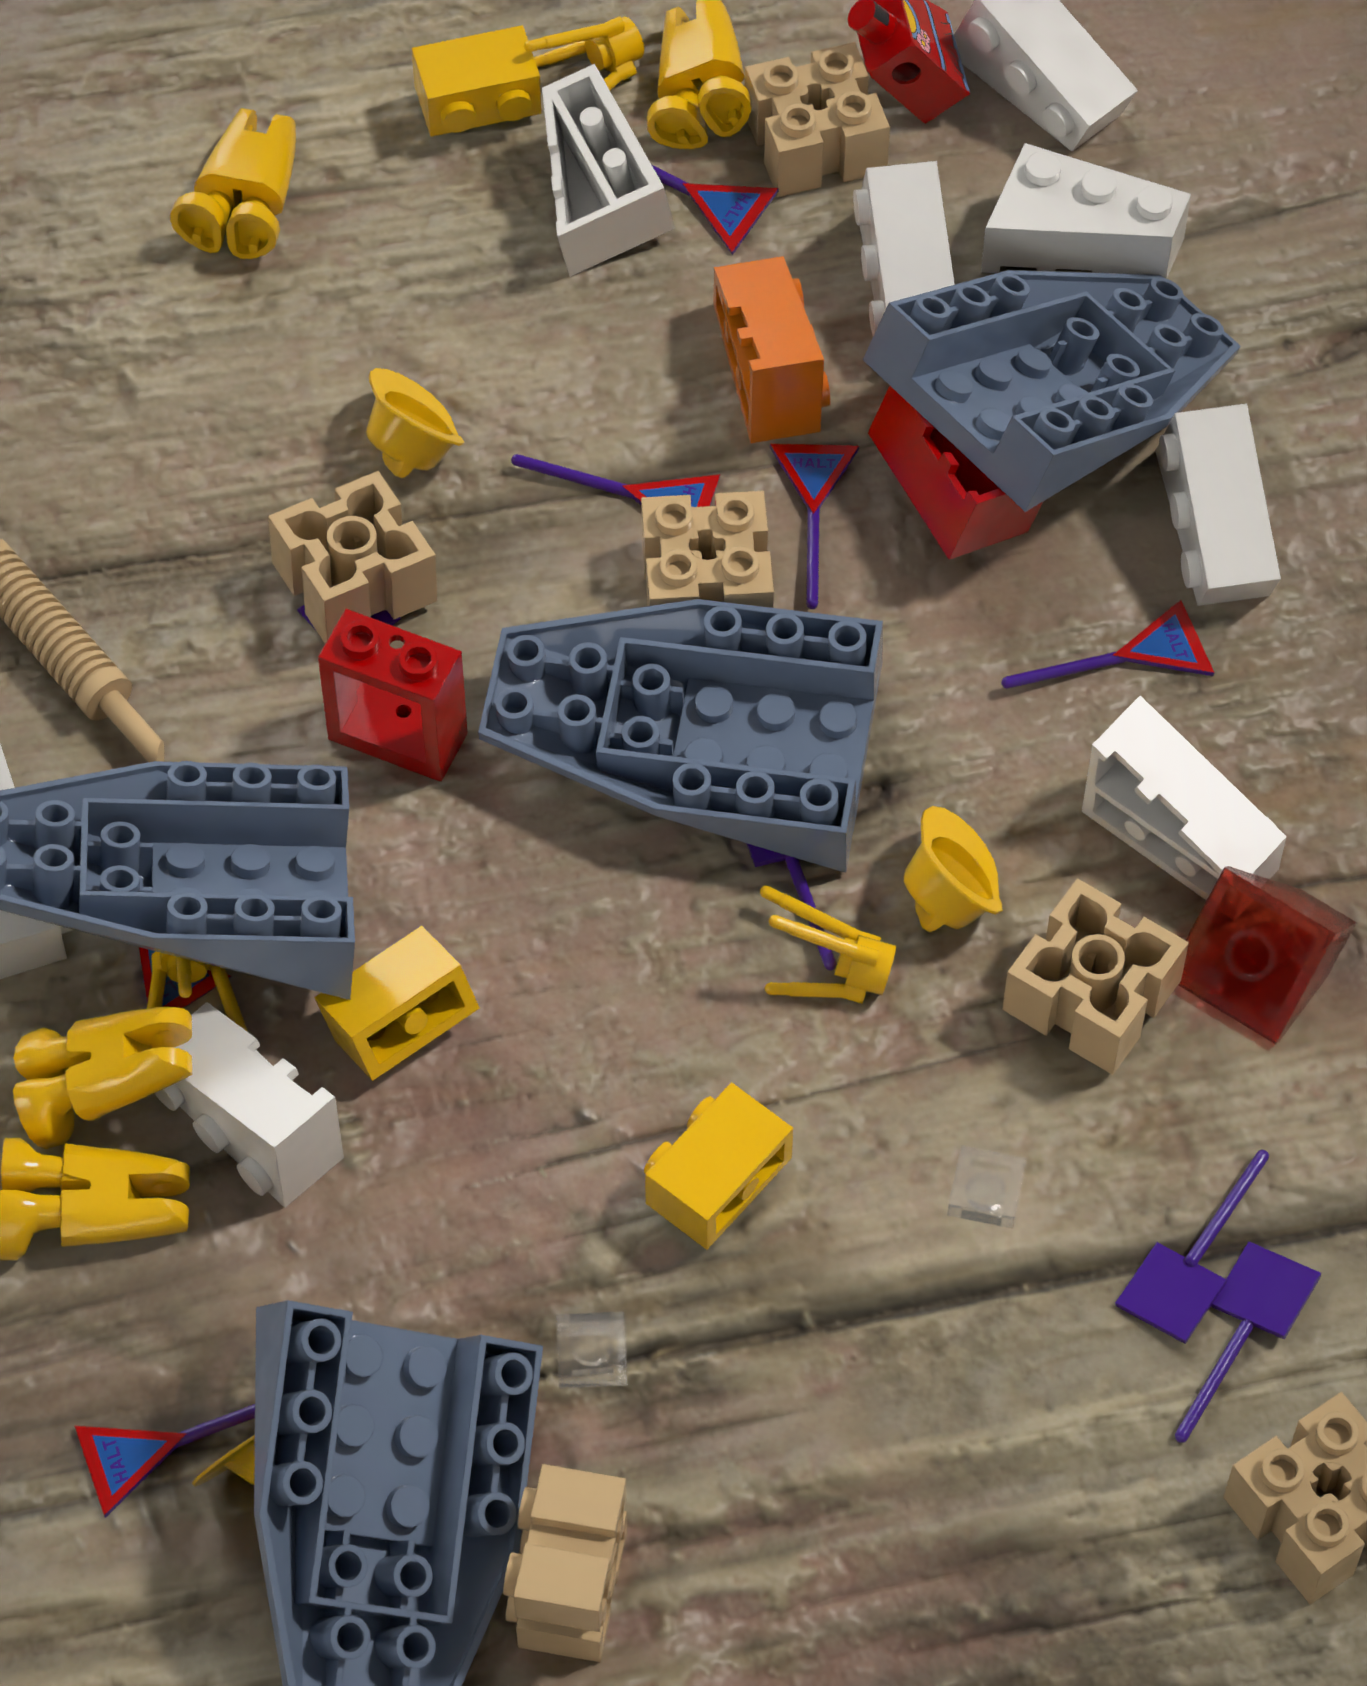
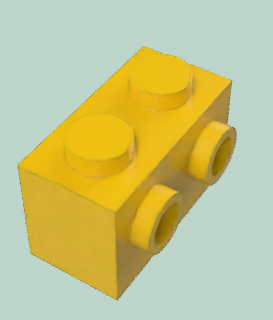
[411,25,541,137]
[314,926,480,1081]
[644,1082,793,1250]

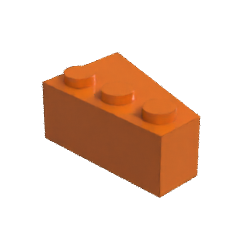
[713,256,831,444]

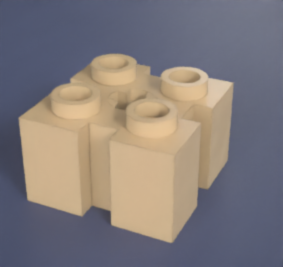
[745,42,890,198]
[268,471,437,644]
[641,491,774,608]
[1002,878,1189,1075]
[1223,1392,1367,1605]
[503,1464,627,1662]

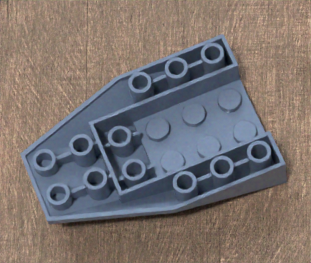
[863,270,1241,512]
[478,599,883,873]
[0,761,355,1000]
[254,1300,543,1686]

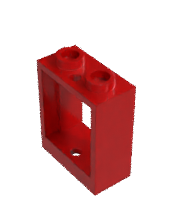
[318,609,468,782]

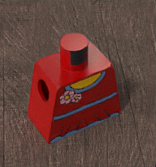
[848,0,970,124]

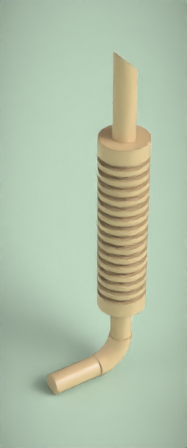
[0,539,164,762]

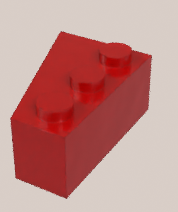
[868,386,1044,560]

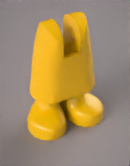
[647,0,752,149]
[170,108,296,259]
[13,1007,193,1149]
[0,1138,190,1260]

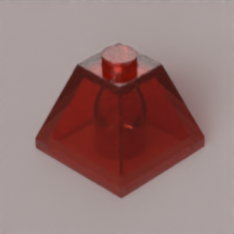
[1178,866,1357,1044]

